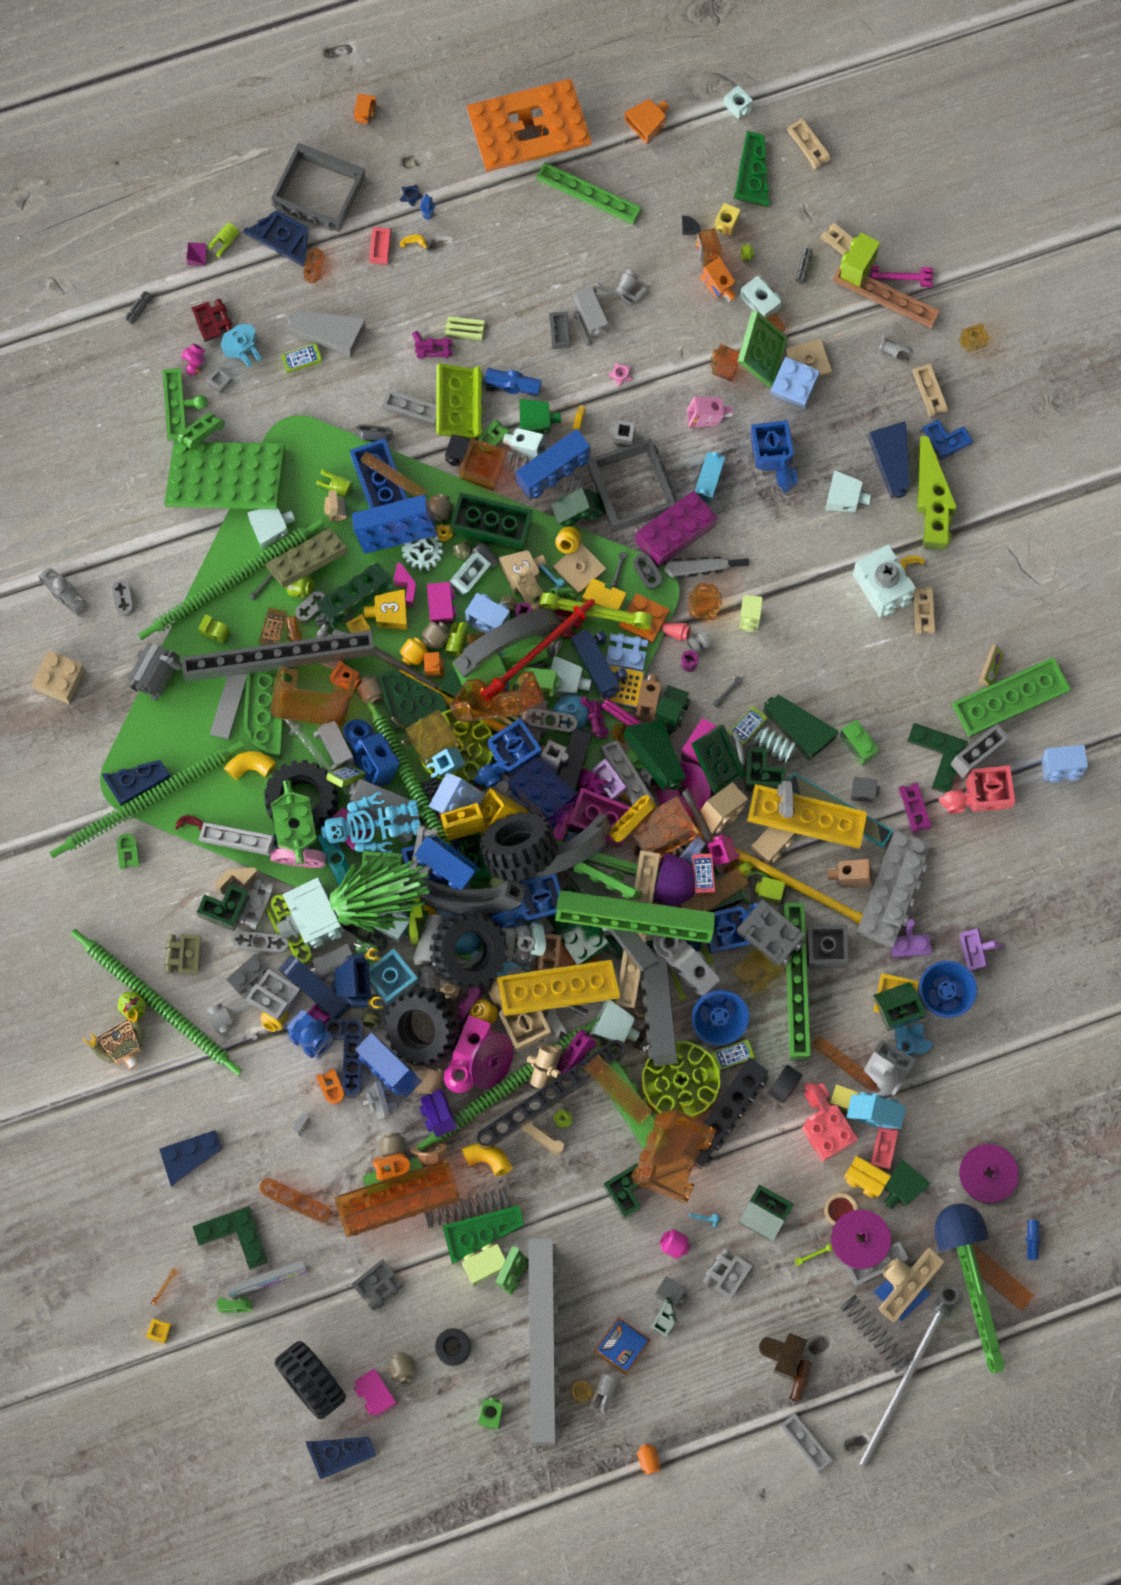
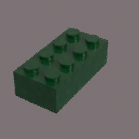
[450,492,533,552]

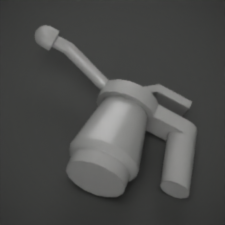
[595,270,648,306]

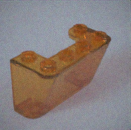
[270,667,356,727]
[450,671,544,722]
[632,1109,716,1203]

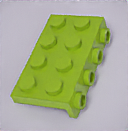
[436,363,483,441]

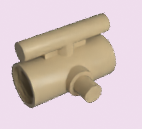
[527,1045,562,1089]

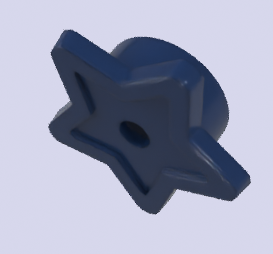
[400,185,423,207]

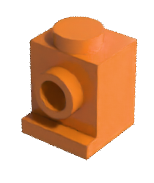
[354,93,377,124]
[424,652,444,678]
[330,661,361,693]

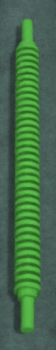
[137,519,324,641]
[367,701,454,848]
[49,741,245,859]
[71,929,243,1076]
[416,1017,600,1152]

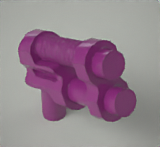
[412,331,453,359]
[580,697,609,740]

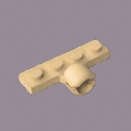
[878,1248,944,1323]

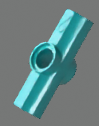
[317,834,353,886]

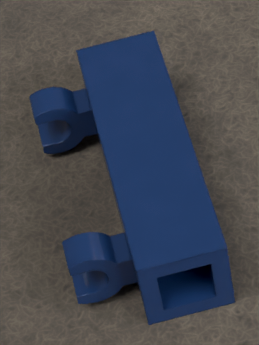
[571,629,628,700]

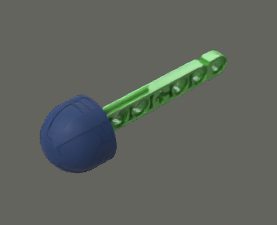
[935,1203,1004,1374]

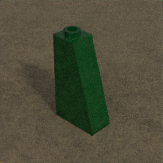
[763,694,839,761]
[623,720,685,791]

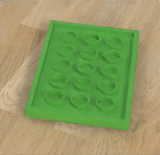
[164,441,285,509]

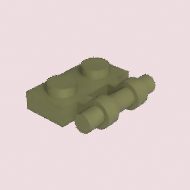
[164,934,201,975]

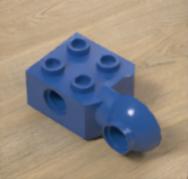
[750,420,798,494]
[474,718,543,789]
[343,719,399,787]
[490,873,560,928]
[707,901,767,954]
[287,1010,334,1060]

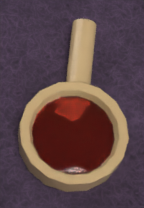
[824,1193,861,1243]

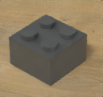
[806,925,849,968]

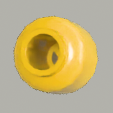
[555,526,582,554]
[400,637,428,666]
[469,999,498,1025]
[260,1010,290,1032]

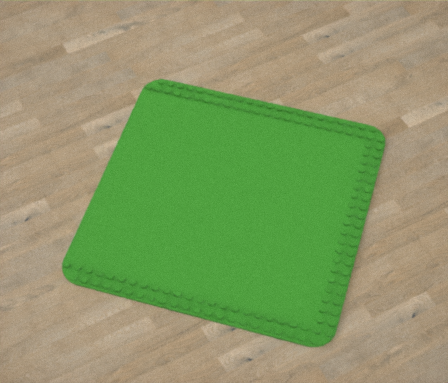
[100,415,679,961]

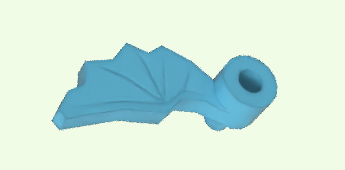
[539,564,566,588]
[689,1213,720,1228]

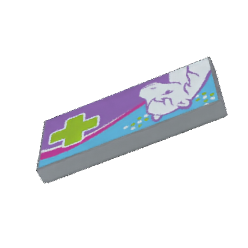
[227,1260,308,1299]

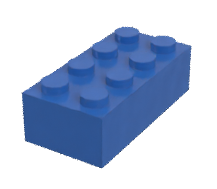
[516,429,590,500]
[350,438,407,509]
[352,495,437,554]

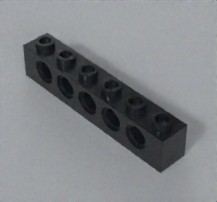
[681,1058,769,1170]

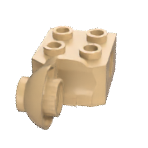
[488,979,552,1052]

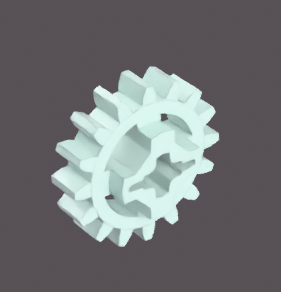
[402,536,443,572]

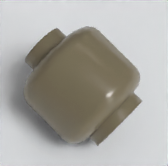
[429,494,453,523]
[422,621,449,650]
[357,676,384,704]
[380,1133,406,1158]
[388,1353,416,1384]

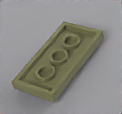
[265,528,348,588]

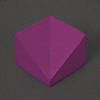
[186,242,207,266]

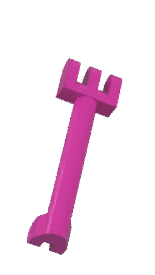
[871,266,933,287]

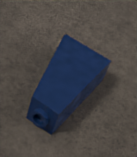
[868,421,910,498]

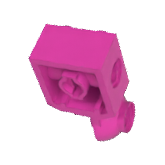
[444,1015,493,1093]

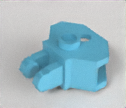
[221,324,262,368]

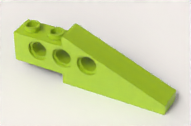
[917,436,956,550]

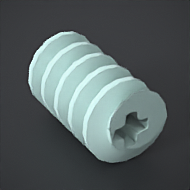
[752,726,795,765]

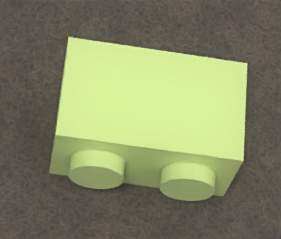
[739,595,762,632]
[462,1243,506,1286]

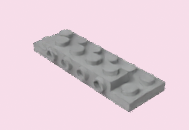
[856,830,930,948]

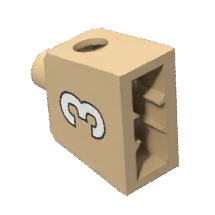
[499,550,547,595]

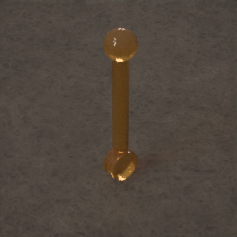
[151,1269,177,1306]

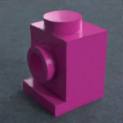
[707,834,740,866]

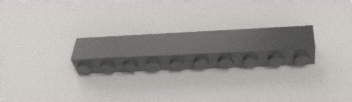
[181,630,375,682]

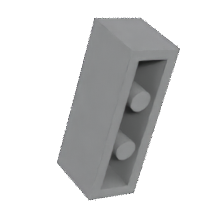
[950,724,1009,778]

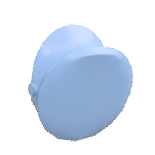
[679,835,706,867]

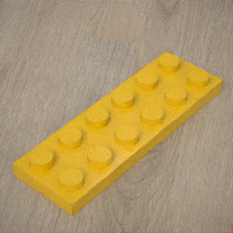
[747,784,867,849]
[497,960,620,1016]

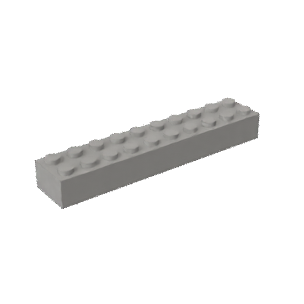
[529,1238,559,1446]

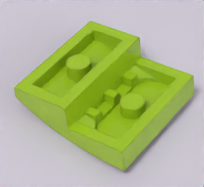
[409,897,424,946]

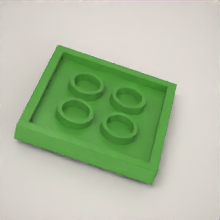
[738,311,788,387]

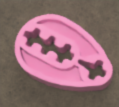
[270,849,327,868]

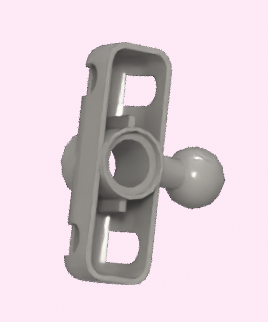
[38,568,87,617]

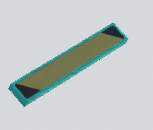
[789,773,893,848]

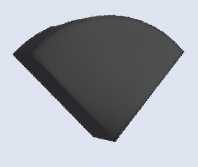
[682,215,701,235]

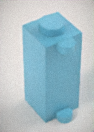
[695,452,725,504]

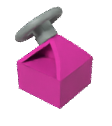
[681,718,745,768]

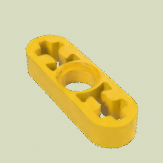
[609,795,655,842]

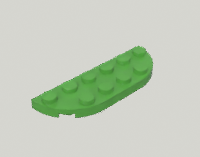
[244,668,286,757]

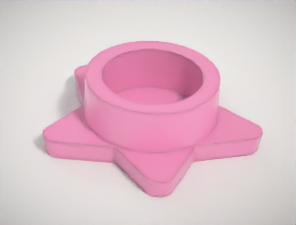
[609,363,632,386]

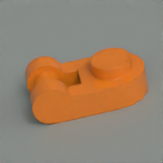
[316,1068,344,1105]
[372,1154,410,1180]

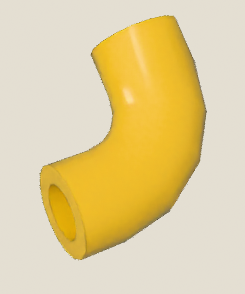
[223,751,277,781]
[461,1142,513,1177]

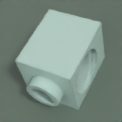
[724,86,753,119]

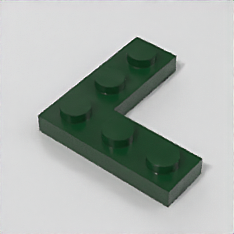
[907,723,968,793]
[192,1206,268,1270]

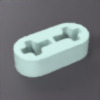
[529,922,546,956]

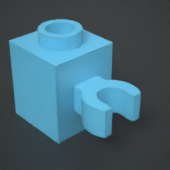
[426,748,466,777]

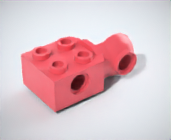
[939,766,1015,814]
[802,1083,858,1162]

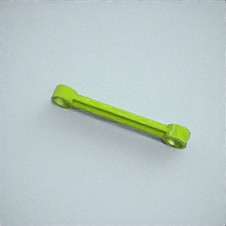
[540,593,653,629]

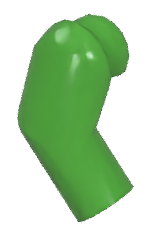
[549,587,576,600]

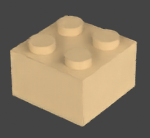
[32,650,85,704]
[700,782,748,836]

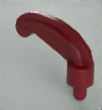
[174,815,203,831]

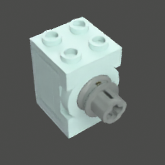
[853,544,916,618]
[276,878,346,949]

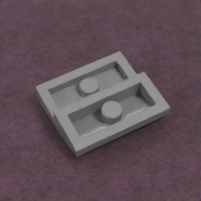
[245,969,301,1020]

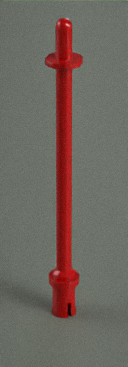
[481,599,595,702]

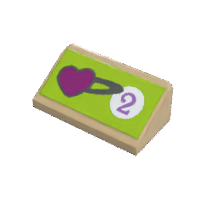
[979,644,1004,687]

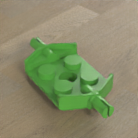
[271,780,317,864]

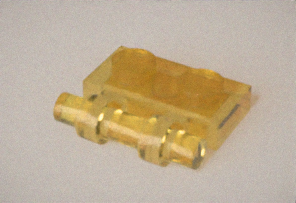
[732,948,783,995]

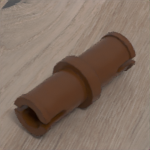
[789,1360,812,1402]

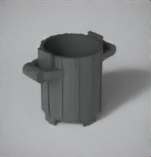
[128,643,182,701]

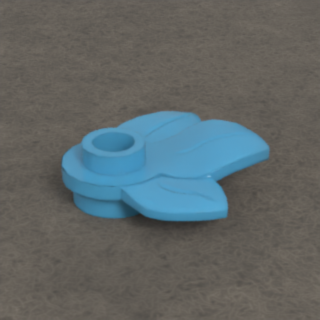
[895,1024,933,1056]

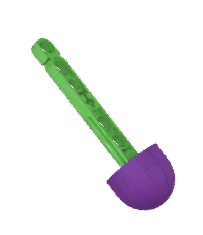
[556,840,695,907]

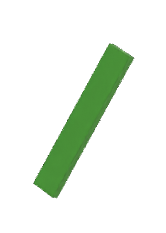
[536,162,642,225]

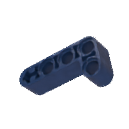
[278,955,350,1019]
[325,1019,363,1098]

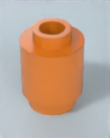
[636,1443,662,1475]

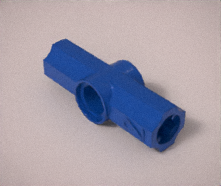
[484,368,542,396]

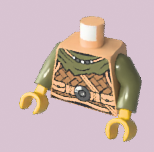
[83,1008,144,1070]

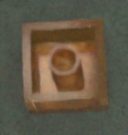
[459,438,507,491]

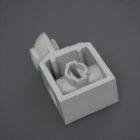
[653,935,720,996]
[864,1040,916,1096]

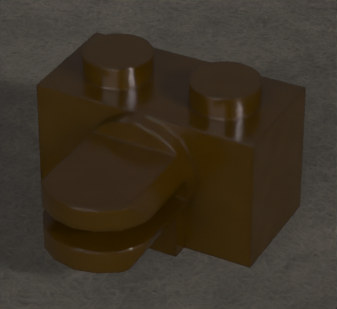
[759,1333,808,1380]

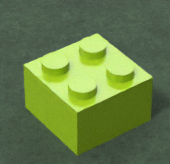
[839,232,880,287]

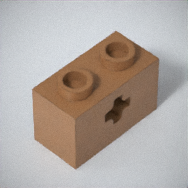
[535,934,561,971]

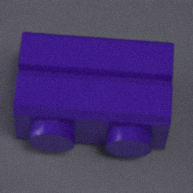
[419,1089,457,1137]

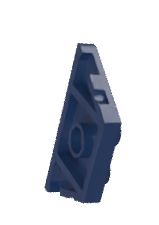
[243,210,309,267]

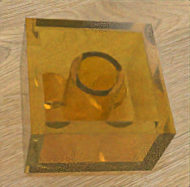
[405,710,459,767]

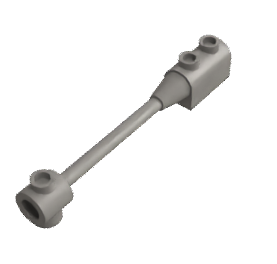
[207,944,352,1034]

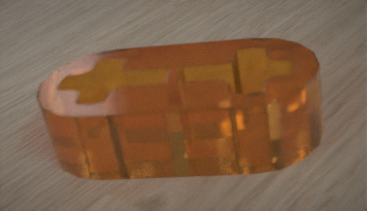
[304,248,324,283]

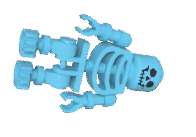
[321,791,421,853]

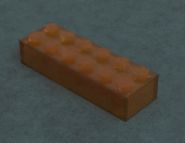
[334,1160,461,1238]

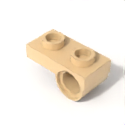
[324,490,347,522]

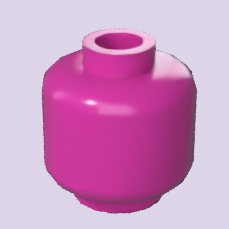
[659,1229,690,1259]

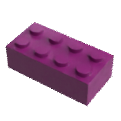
[634,491,718,568]

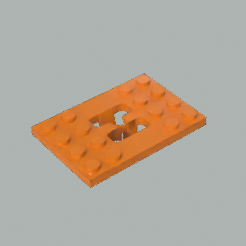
[466,78,592,172]

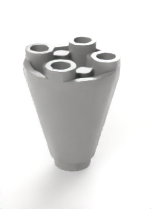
[413,914,445,966]

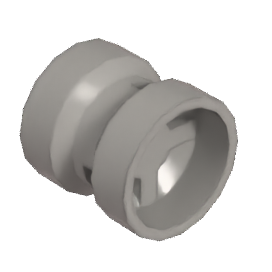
[686,630,713,656]

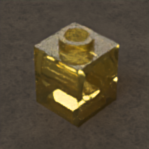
[959,323,989,353]

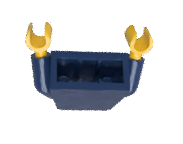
[331,948,384,1009]

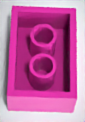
[568,788,631,848]

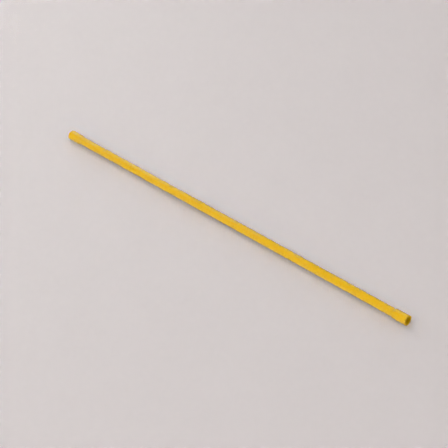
[399,669,863,924]

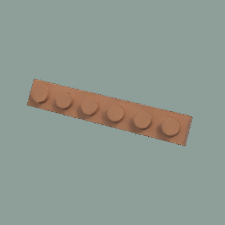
[833,265,940,329]

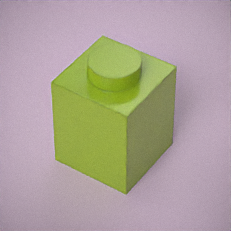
[755,877,785,905]

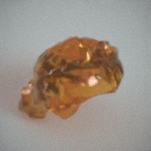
[688,583,722,621]

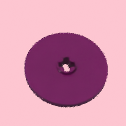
[657,762,712,820]
[469,1032,513,1089]
[959,1144,1019,1203]
[831,1210,891,1269]

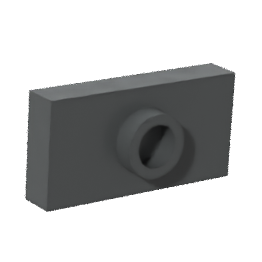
[549,311,571,349]

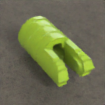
[207,222,240,257]
[316,469,353,497]
[445,622,468,657]

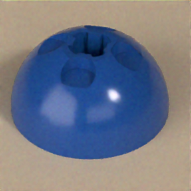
[919,961,977,1018]
[691,989,749,1046]

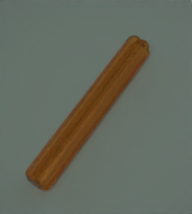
[361,452,427,497]

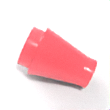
[661,622,691,642]

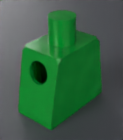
[519,399,561,435]

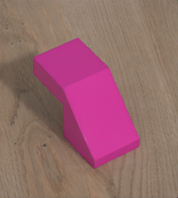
[394,562,417,607]

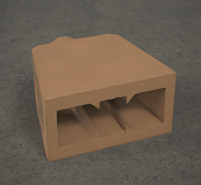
[636,674,661,722]
[828,859,872,887]

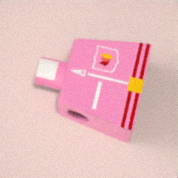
[687,397,733,428]

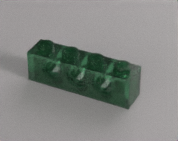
[317,562,392,628]

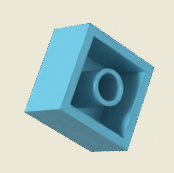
[369,948,418,1007]
[846,1092,906,1129]

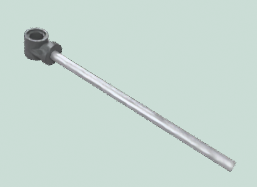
[859,1285,960,1467]

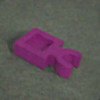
[577,768,609,794]

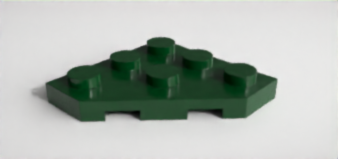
[377,669,448,730]

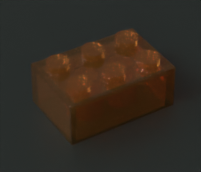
[631,796,700,858]

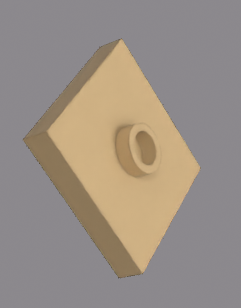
[785,339,832,377]
[553,543,606,595]

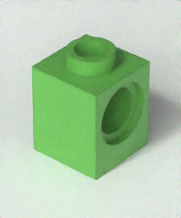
[478,1397,503,1430]

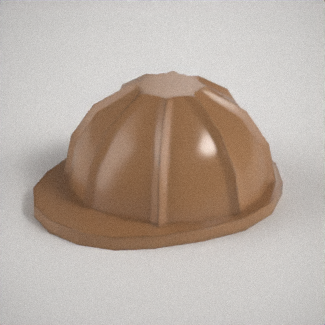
[410,1142,448,1165]

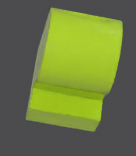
[198,614,230,643]

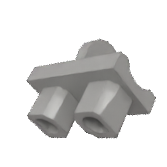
[363,1081,398,1120]

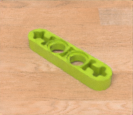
[271,895,312,965]

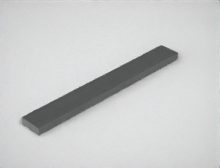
[563,867,659,972]

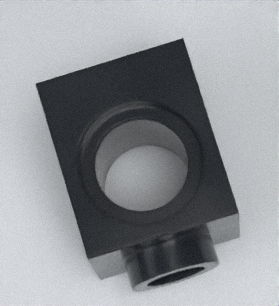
[445,434,470,466]

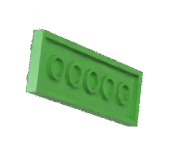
[951,657,1071,738]

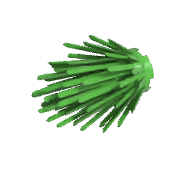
[330,852,430,933]

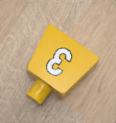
[364,590,407,630]

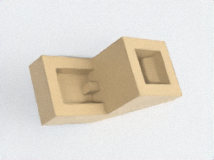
[214,867,259,893]

